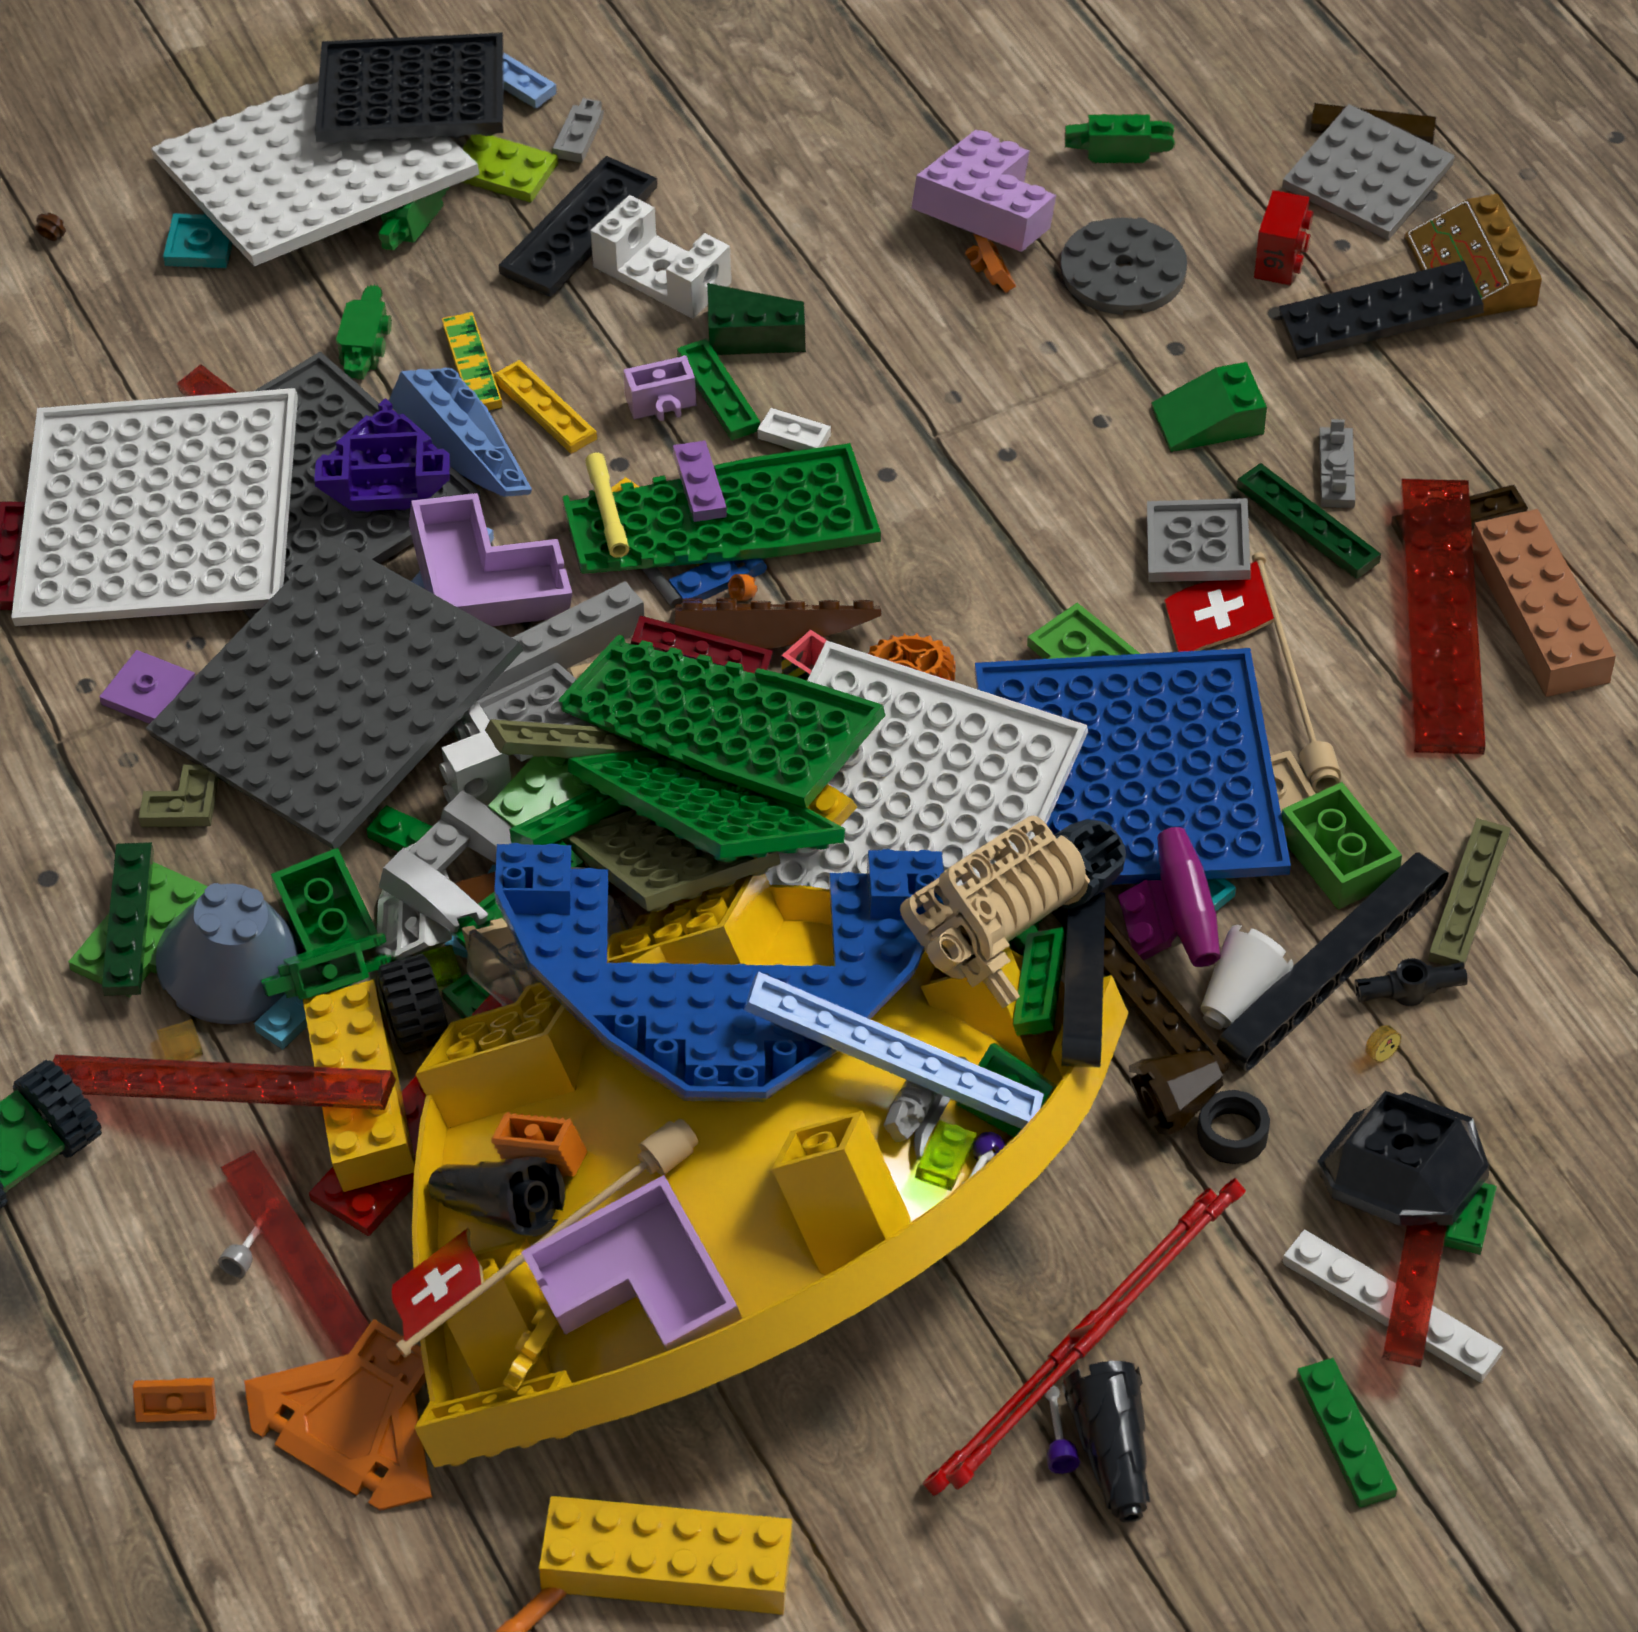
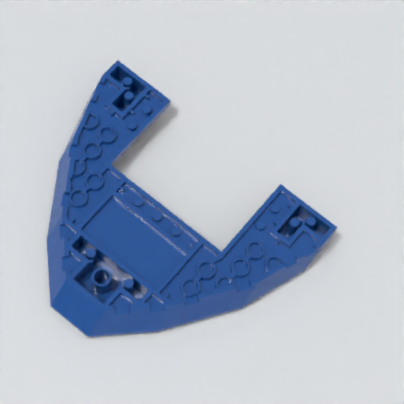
[495,843,944,1102]

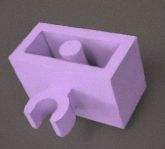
[623,356,696,421]

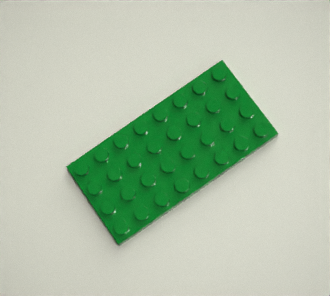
[568,749,845,862]

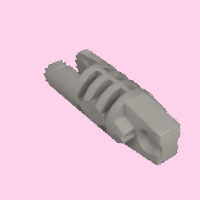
[884,1080,938,1143]

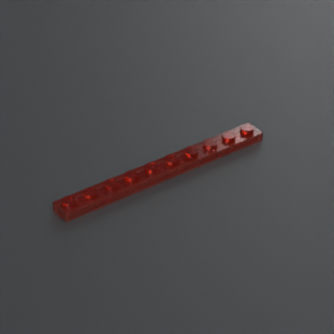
[53,1054,396,1110]

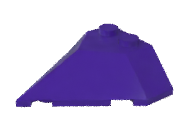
[314,398,450,512]

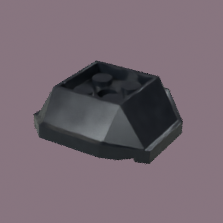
[1317,1091,1489,1226]

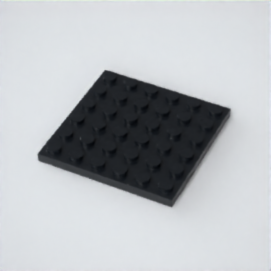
[315,32,504,144]

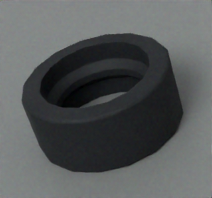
[1197,1090,1270,1164]

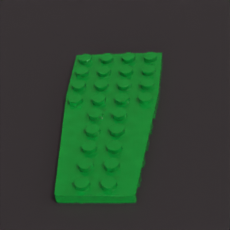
[563,443,881,574]
[559,635,886,808]

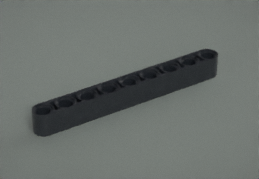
[1216,852,1449,1071]
[1061,893,1105,1068]

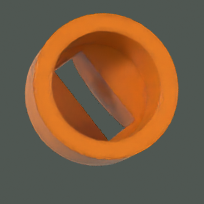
[728,574,758,601]

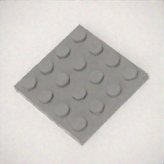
[1282,104,1455,240]

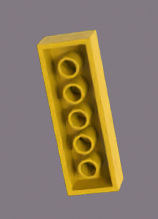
[303,979,415,1192]
[539,1496,793,1615]

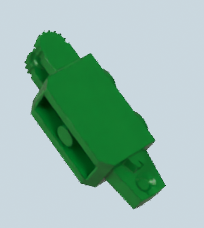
[1064,114,1175,163]
[379,187,449,250]
[336,285,392,380]
[261,933,393,999]

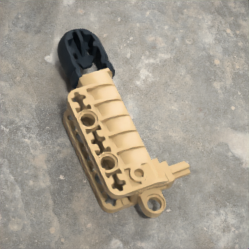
[900,815,1126,1009]

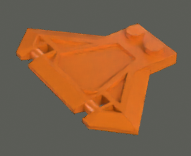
[244,1319,432,1511]

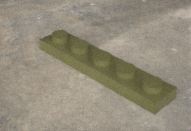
[485,719,646,759]
[1428,818,1511,966]

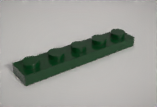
[1237,463,1381,579]
[102,842,154,996]

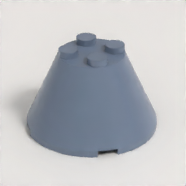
[156,883,302,1024]

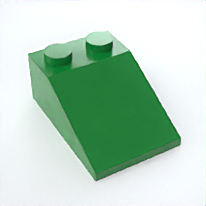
[1151,362,1267,452]
[271,848,378,953]

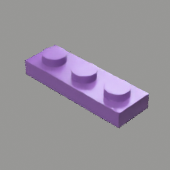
[673,441,727,522]

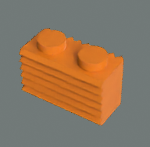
[492,1112,588,1176]

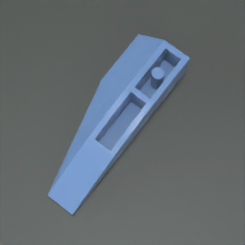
[389,368,532,497]

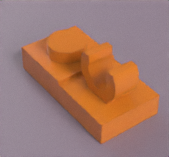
[965,233,1016,293]
[133,1377,217,1422]

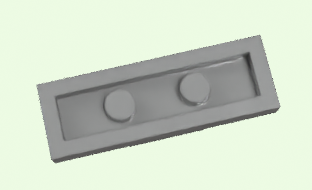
[1319,419,1355,508]

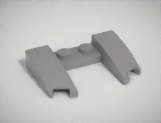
[379,790,512,933]

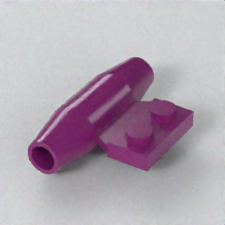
[1118,827,1220,967]

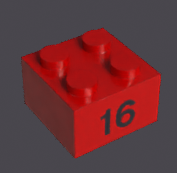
[1254,190,1314,286]

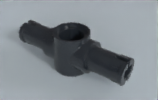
[1354,958,1468,1006]

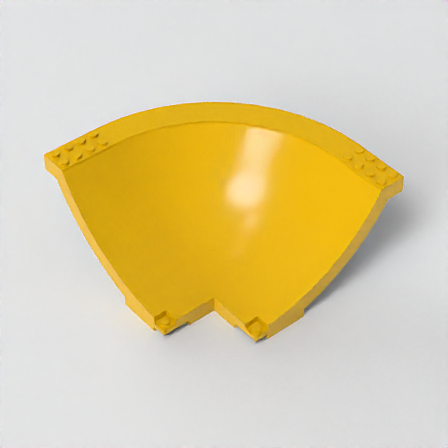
[412,874,1128,1468]

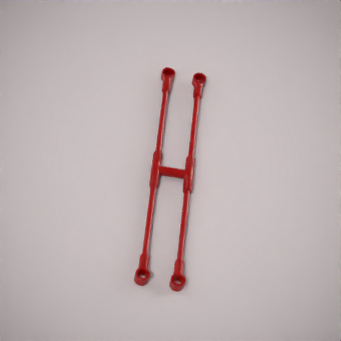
[922,1178,1246,1496]

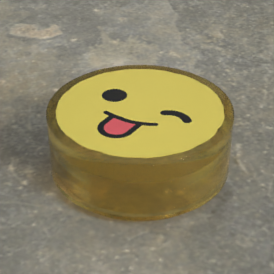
[1365,1025,1402,1063]

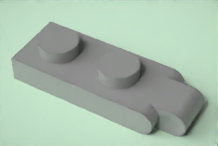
[553,98,604,163]

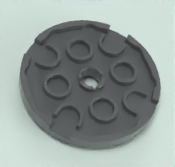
[1061,218,1187,315]

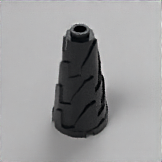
[428,1156,565,1236]
[1062,1361,1150,1523]

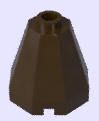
[1129,1050,1226,1135]

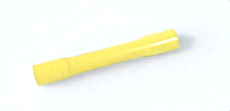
[585,453,629,558]

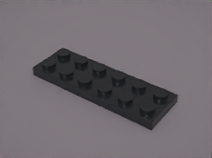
[498,156,658,297]
[1279,260,1484,359]

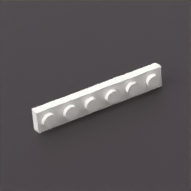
[1282,1229,1503,1383]

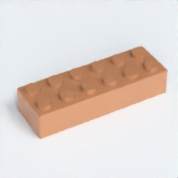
[1470,509,1616,697]

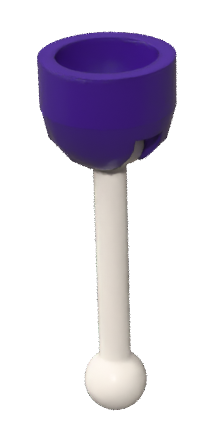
[962,1132,1006,1184]
[1045,1385,1080,1474]

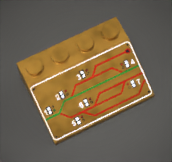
[1405,193,1542,323]

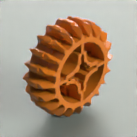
[867,633,956,682]

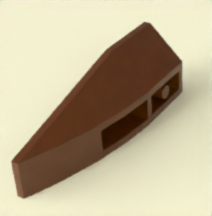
[675,598,881,649]

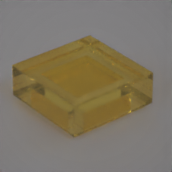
[157,1020,203,1065]

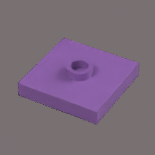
[99,650,195,724]

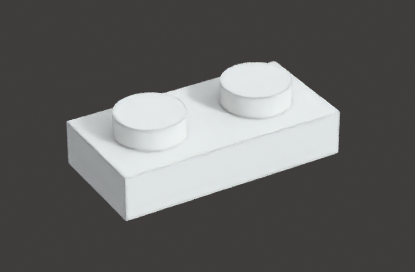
[758,408,831,451]

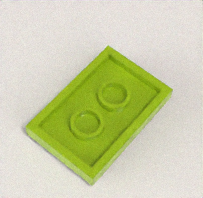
[462,134,558,203]

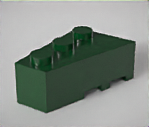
[707,283,806,355]

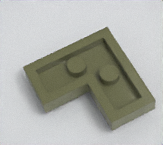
[139,764,219,827]

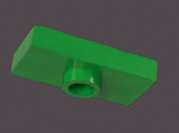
[1443,1183,1497,1255]

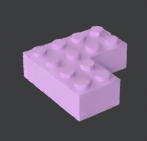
[911,130,1056,252]
[409,493,572,626]
[522,1175,742,1351]

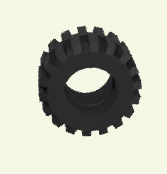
[377,954,448,1055]

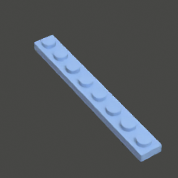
[744,972,1044,1129]

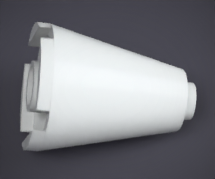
[1200,925,1293,1030]

